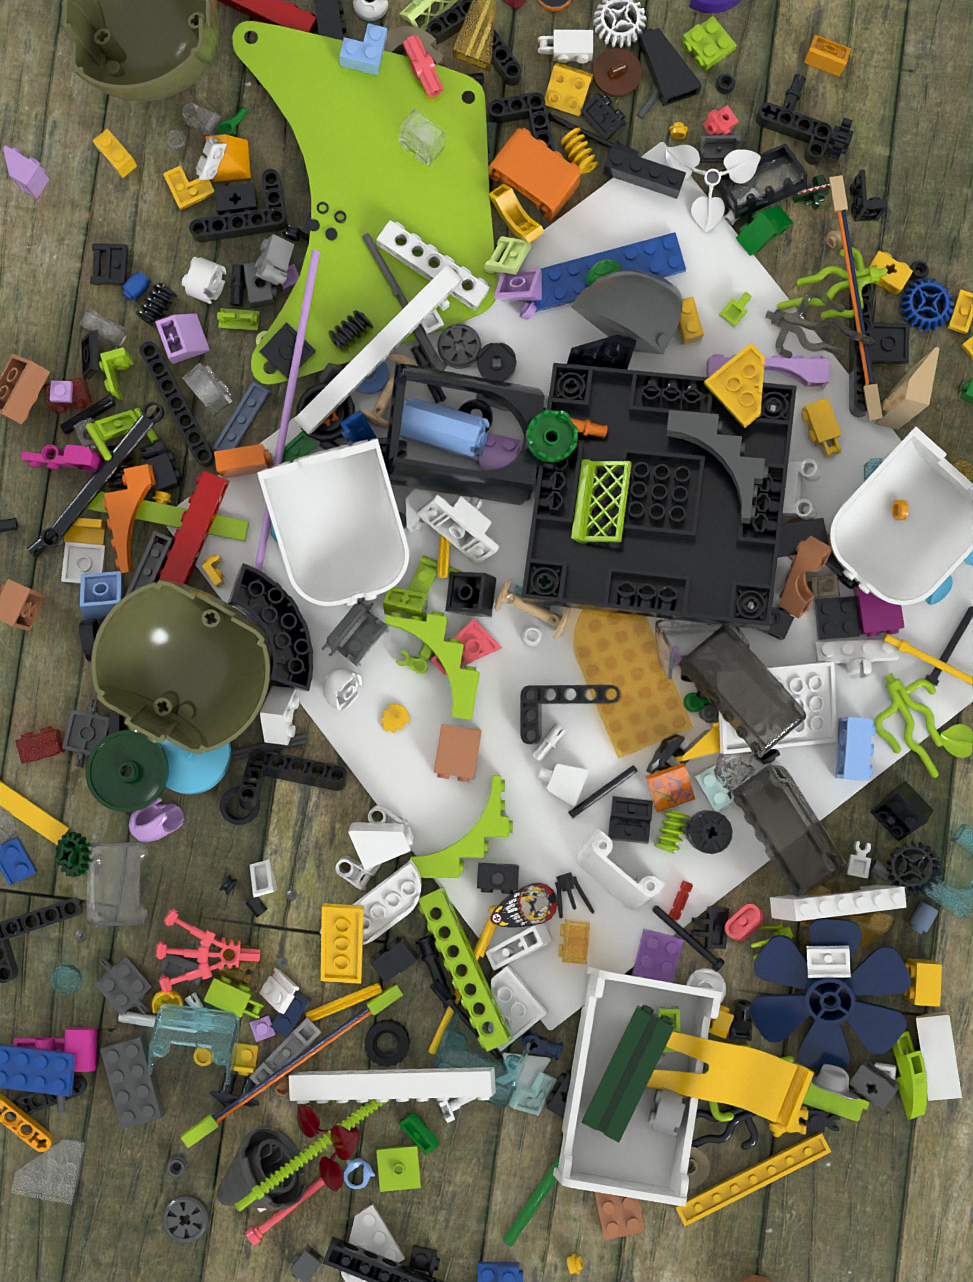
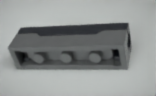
[125,531,175,596]

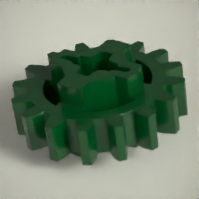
[55,832,92,877]

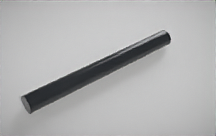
[568,765,638,819]

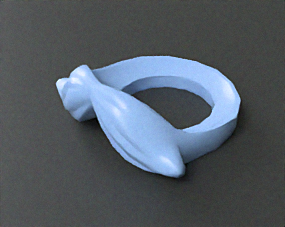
[343,1158,375,1189]

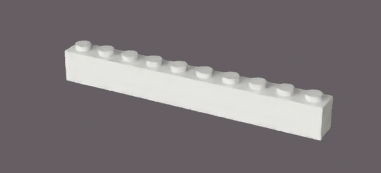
[289,1067,496,1104]

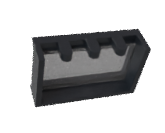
[715,144,807,219]

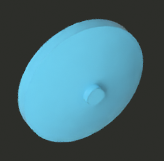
[158,739,231,794]

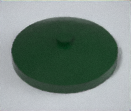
[86,730,169,812]

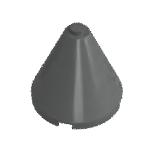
[217,1125,306,1210]

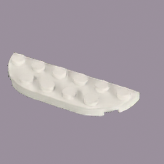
[320,860,421,945]

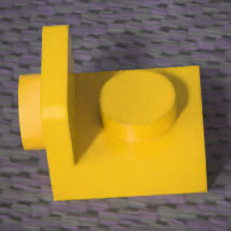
[202,555,225,588]
[233,1042,259,1076]

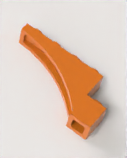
[103,464,156,573]

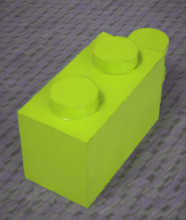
[204,975,265,1019]

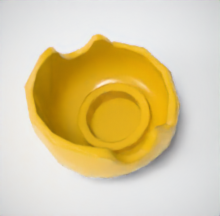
[152,989,183,1022]

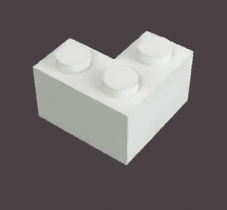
[260,686,299,745]

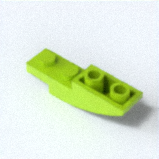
[892,1031,927,1120]

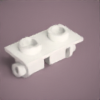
[196,137,227,180]

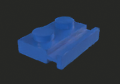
[0,836,37,886]

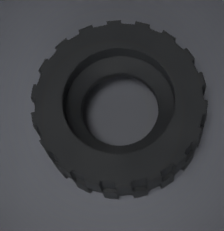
[364,1019,410,1067]

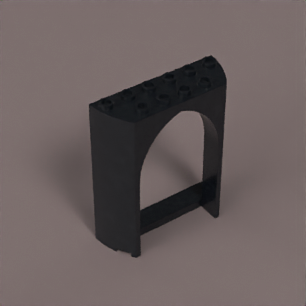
[384,362,546,505]

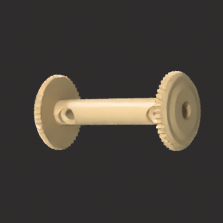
[360,353,418,429]
[494,579,571,639]

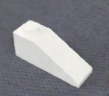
[485,923,553,970]

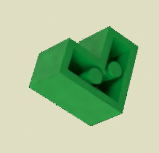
[736,205,793,256]

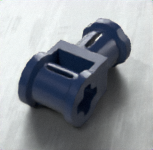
[522,1031,563,1061]

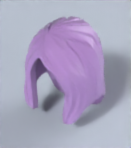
[129,797,184,842]

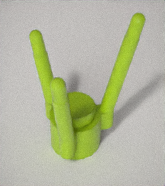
[751,924,794,959]

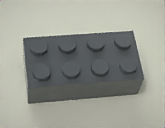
[100,1034,166,1130]

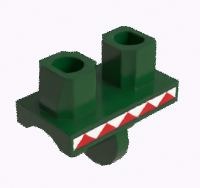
[793,174,830,210]

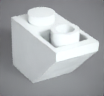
[405,488,434,533]

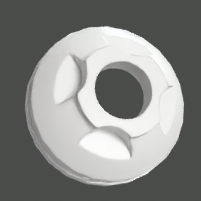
[353,0,388,21]

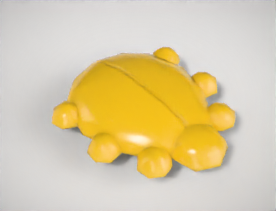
[380,703,411,733]

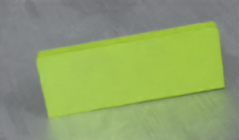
[802,1082,870,1122]

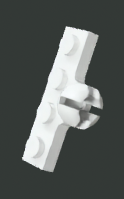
[815,639,899,678]

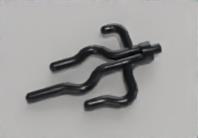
[691,1099,759,1150]

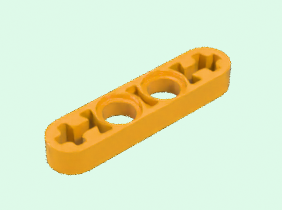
[0,1093,53,1152]

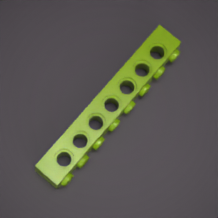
[418,888,513,1052]

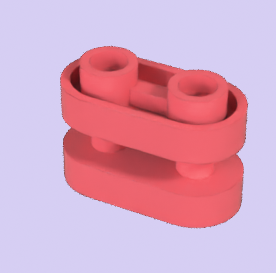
[725,904,765,942]

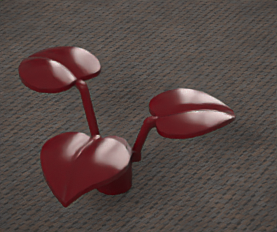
[297,1104,360,1192]

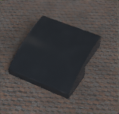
[608,796,653,844]

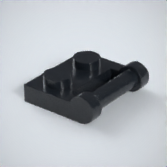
[90,243,128,285]

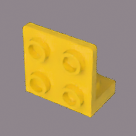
[545,62,593,116]

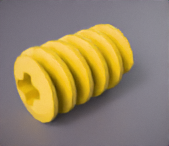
[560,128,599,174]

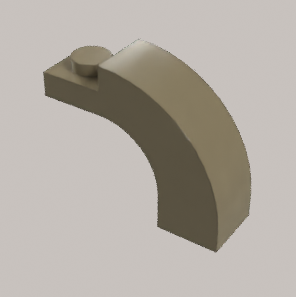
[384,26,444,66]

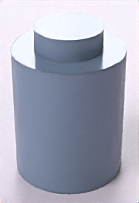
[909,901,939,934]

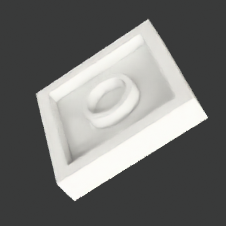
[61,542,107,584]

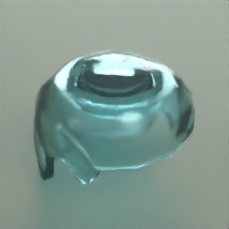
[50,963,83,995]

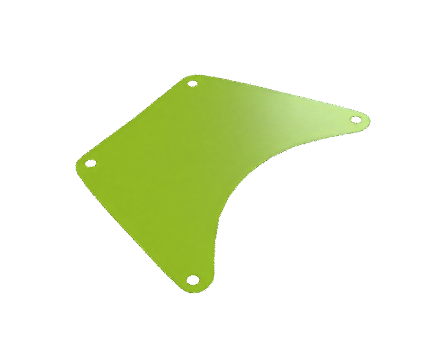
[232,21,497,385]

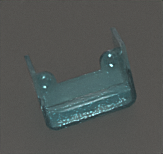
[147,1004,240,1085]
[434,1012,532,1107]

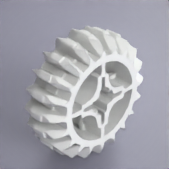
[593,0,646,48]

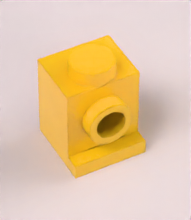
[709,1004,734,1039]

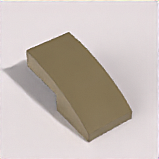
[805,575,840,598]

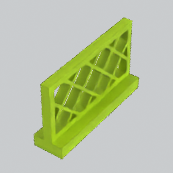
[571,459,631,543]

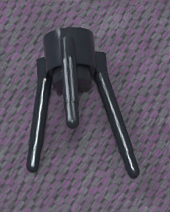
[555,872,595,918]

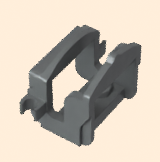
[322,597,389,667]

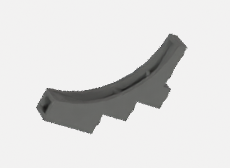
[667,410,768,524]

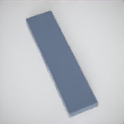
[212,381,271,451]

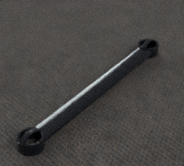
[41,402,164,548]

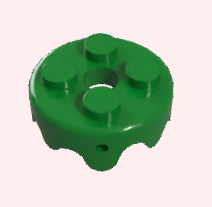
[526,410,578,463]

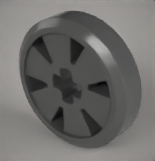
[438,324,481,369]
[162,1195,209,1243]

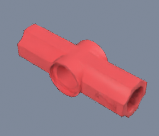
[403,35,444,98]

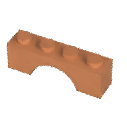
[778,536,832,619]

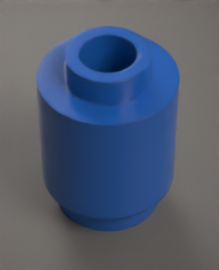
[122,271,151,301]

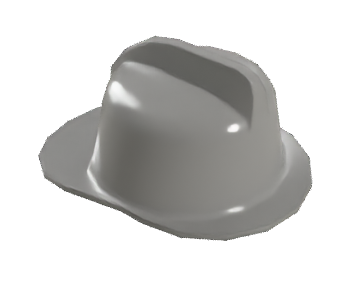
[811,1064,859,1100]

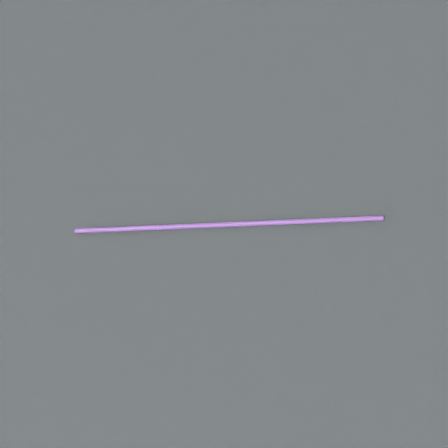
[246,250,320,621]

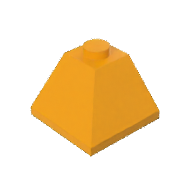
[205,135,252,183]

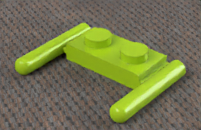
[85,408,158,461]
[408,555,462,621]

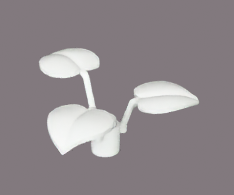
[666,145,761,232]

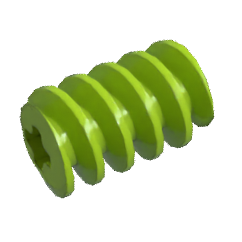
[654,809,690,854]

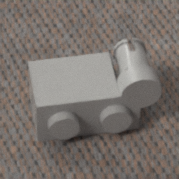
[255,234,294,286]

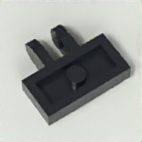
[690,906,729,949]

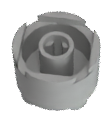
[648,1087,687,1136]

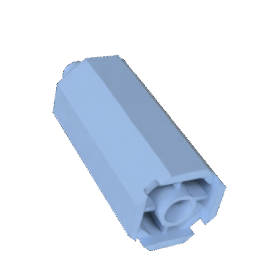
[400,397,490,461]

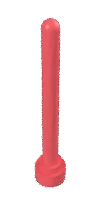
[245,1177,325,1246]

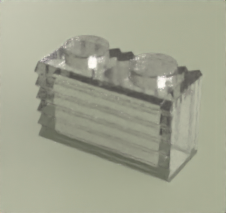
[80,308,128,349]

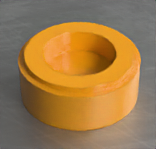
[892,500,908,520]

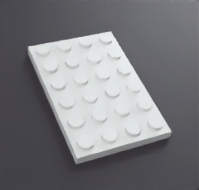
[717,661,837,754]

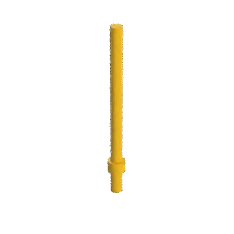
[884,633,973,686]

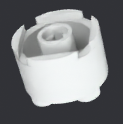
[182,257,226,304]

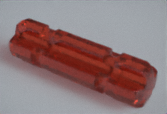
[669,881,693,920]

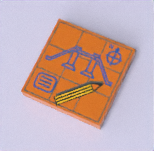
[646,763,695,813]

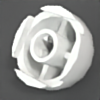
[323,669,362,710]

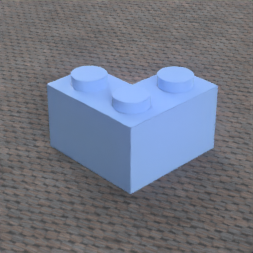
[339,23,387,75]

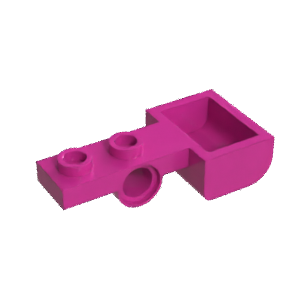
[21,445,105,472]
[13,1027,98,1072]

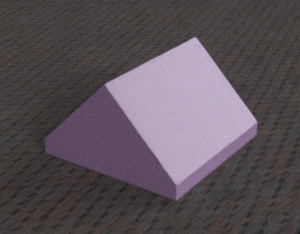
[494,269,542,302]

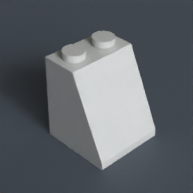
[348,822,414,870]

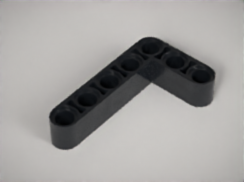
[427,0,521,86]
[489,92,555,152]
[189,169,287,242]
[520,685,622,745]
[238,749,347,810]
[0,898,84,983]

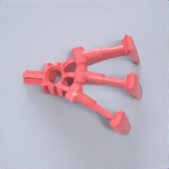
[155,909,260,993]

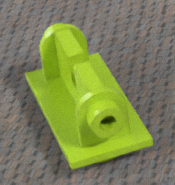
[217,308,260,331]

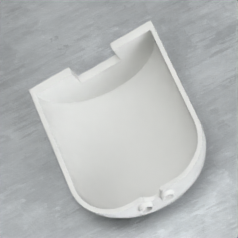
[830,427,973,605]
[257,438,409,606]

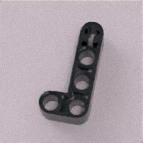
[756,102,832,165]

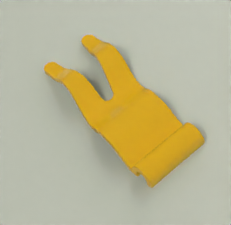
[646,1031,814,1130]

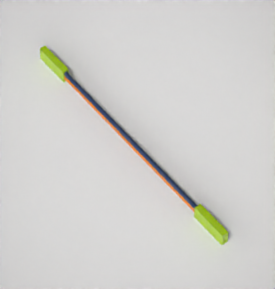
[180,983,403,1148]

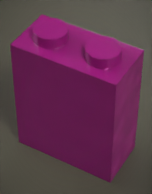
[853,585,905,638]

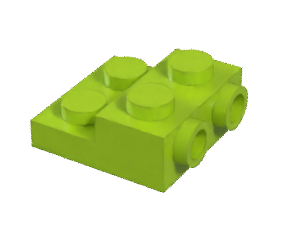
[682,16,737,72]

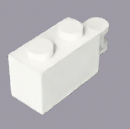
[538,30,593,63]

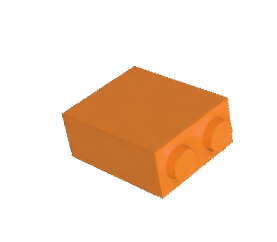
[214,444,273,478]

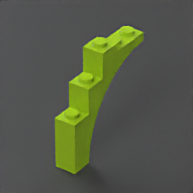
[384,611,480,720]
[410,775,513,878]

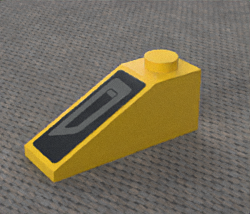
[674,722,720,762]

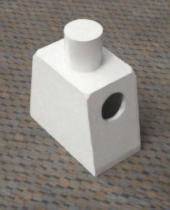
[538,763,589,806]

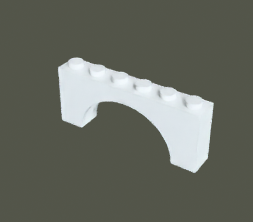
[770,885,907,921]

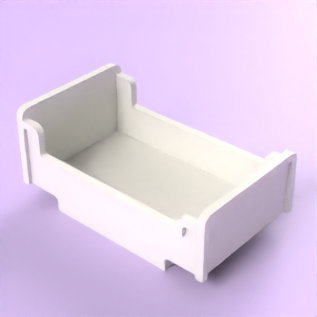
[553,966,723,1206]

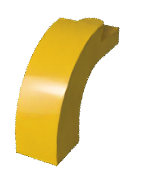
[488,184,544,243]

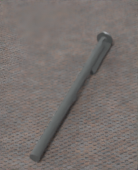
[362,233,447,371]

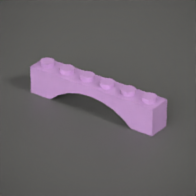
[706,354,829,387]

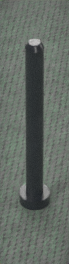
[925,606,973,686]
[652,905,725,972]

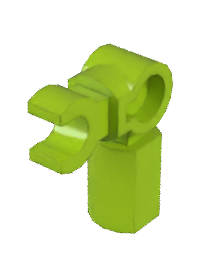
[396,642,434,674]

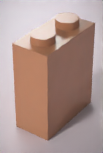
[434,724,482,782]

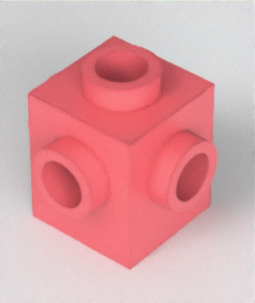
[702,105,739,135]

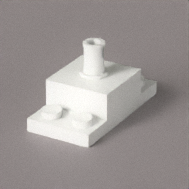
[416,495,500,564]

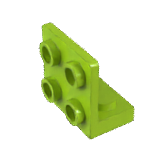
[99,347,134,400]

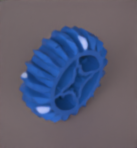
[899,277,955,332]

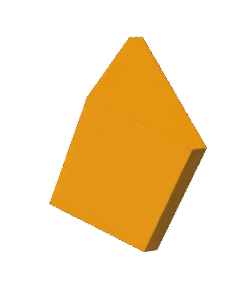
[804,35,851,77]

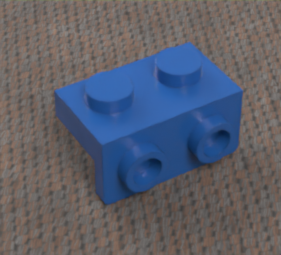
[340,410,378,445]

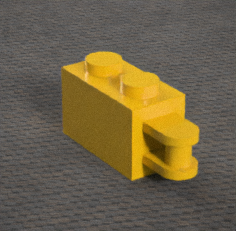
[801,397,842,458]

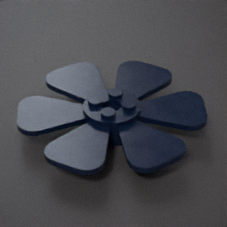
[750,917,911,1069]

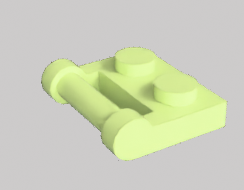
[484,237,531,275]

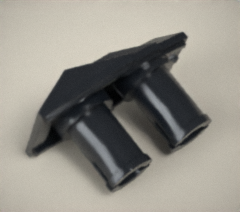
[646,733,690,774]
[210,1073,260,1107]

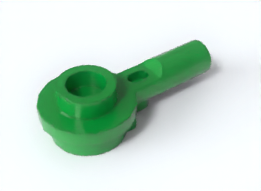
[217,107,248,137]
[683,692,718,713]

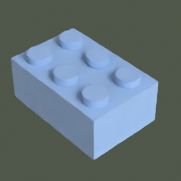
[835,717,876,781]

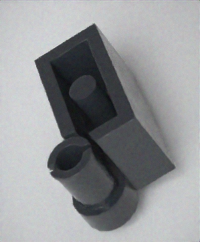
[139,438,182,492]

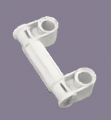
[336,805,408,891]

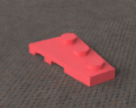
[430,619,502,675]

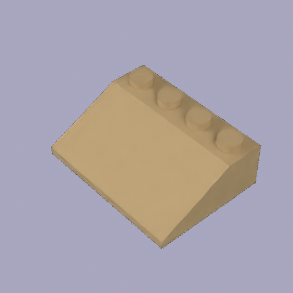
[875,347,940,430]

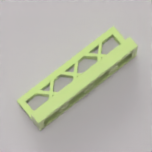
[399,0,458,31]

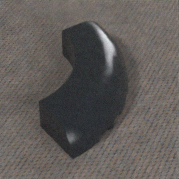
[228,563,314,692]

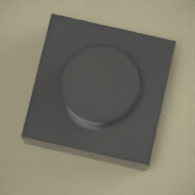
[319,363,344,383]

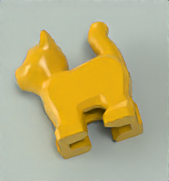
[767,1106,808,1137]

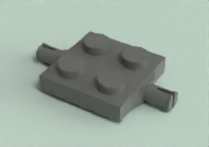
[62,699,109,768]
[94,957,154,1016]

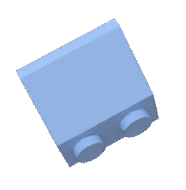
[80,571,125,620]

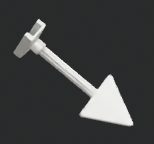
[435,1053,551,1123]

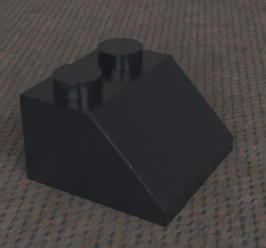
[445,572,497,617]

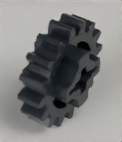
[827,117,854,162]

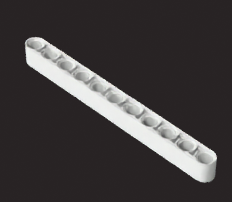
[294,265,463,435]

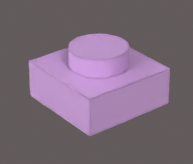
[50,380,73,403]
[250,1014,277,1042]

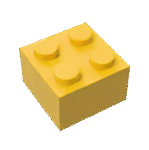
[902,958,942,1007]

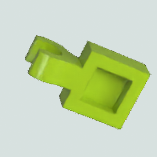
[719,292,752,328]

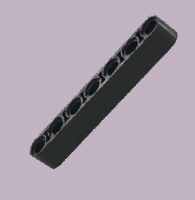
[849,283,872,417]
[140,341,215,467]

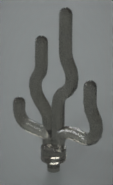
[765,290,875,358]

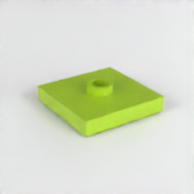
[376,1145,421,1192]

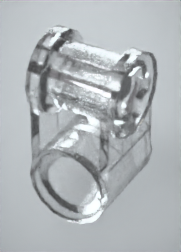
[182,103,222,136]

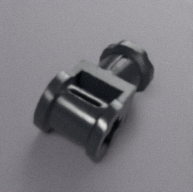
[729,999,752,1041]

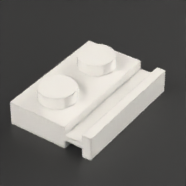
[807,946,851,978]
[260,968,299,1014]

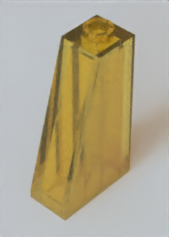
[453,0,497,72]

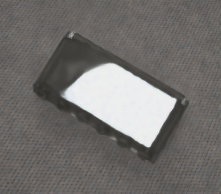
[678,625,806,758]
[732,764,848,897]

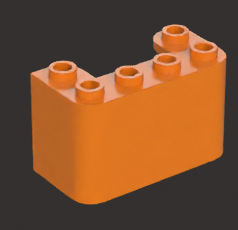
[489,128,581,222]

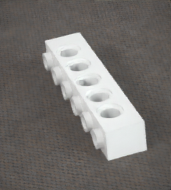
[376,220,490,311]

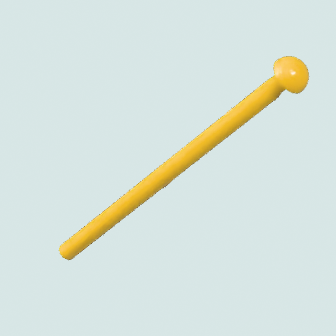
[428,905,498,1055]

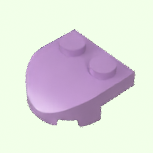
[476,433,520,471]

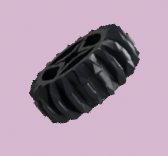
[886,841,943,897]

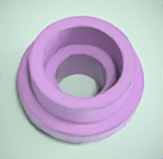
[519,301,537,320]

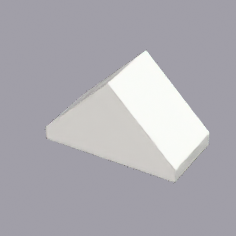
[250,860,278,897]

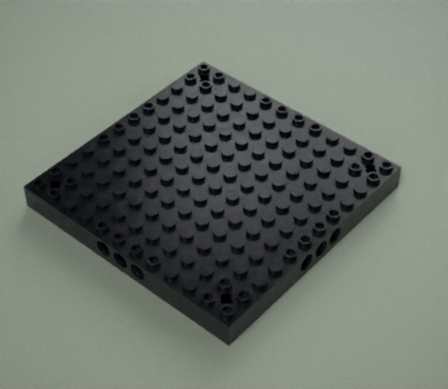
[521,363,797,631]

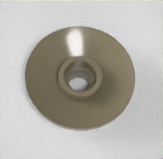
[687,1146,710,1188]

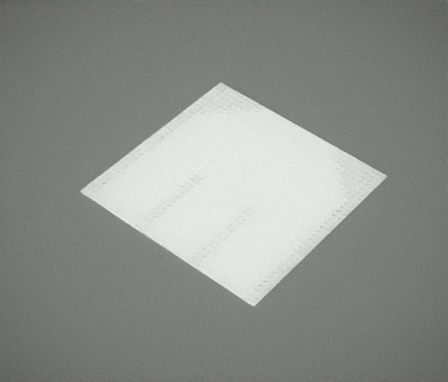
[166,142,973,1030]

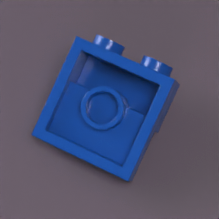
[477,1261,523,1282]

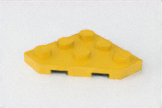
[704,343,765,428]

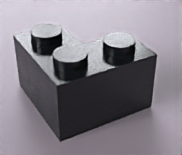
[371,936,419,983]

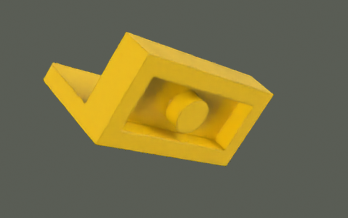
[64,518,106,545]

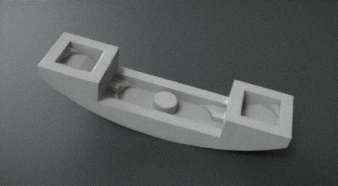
[249,1017,322,1092]

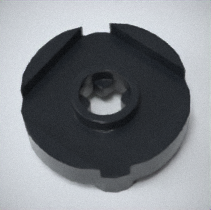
[477,343,517,382]

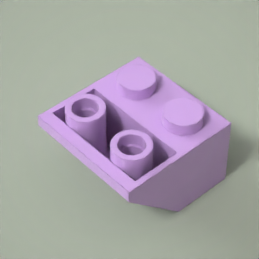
[3,145,50,199]
[155,314,210,364]

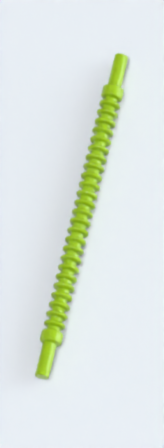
[235,1099,390,1212]

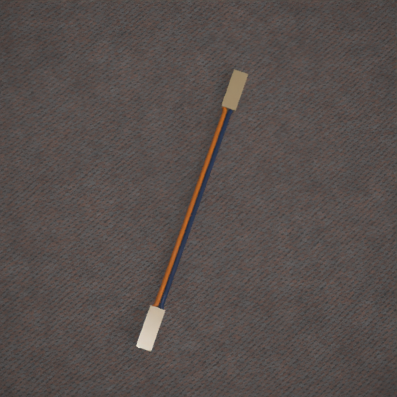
[829,175,883,421]

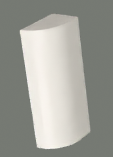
[916,1011,962,1101]

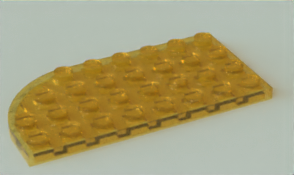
[573,609,693,759]

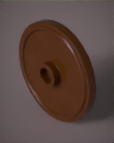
[593,48,642,97]

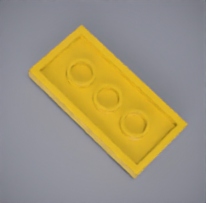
[321,903,364,983]

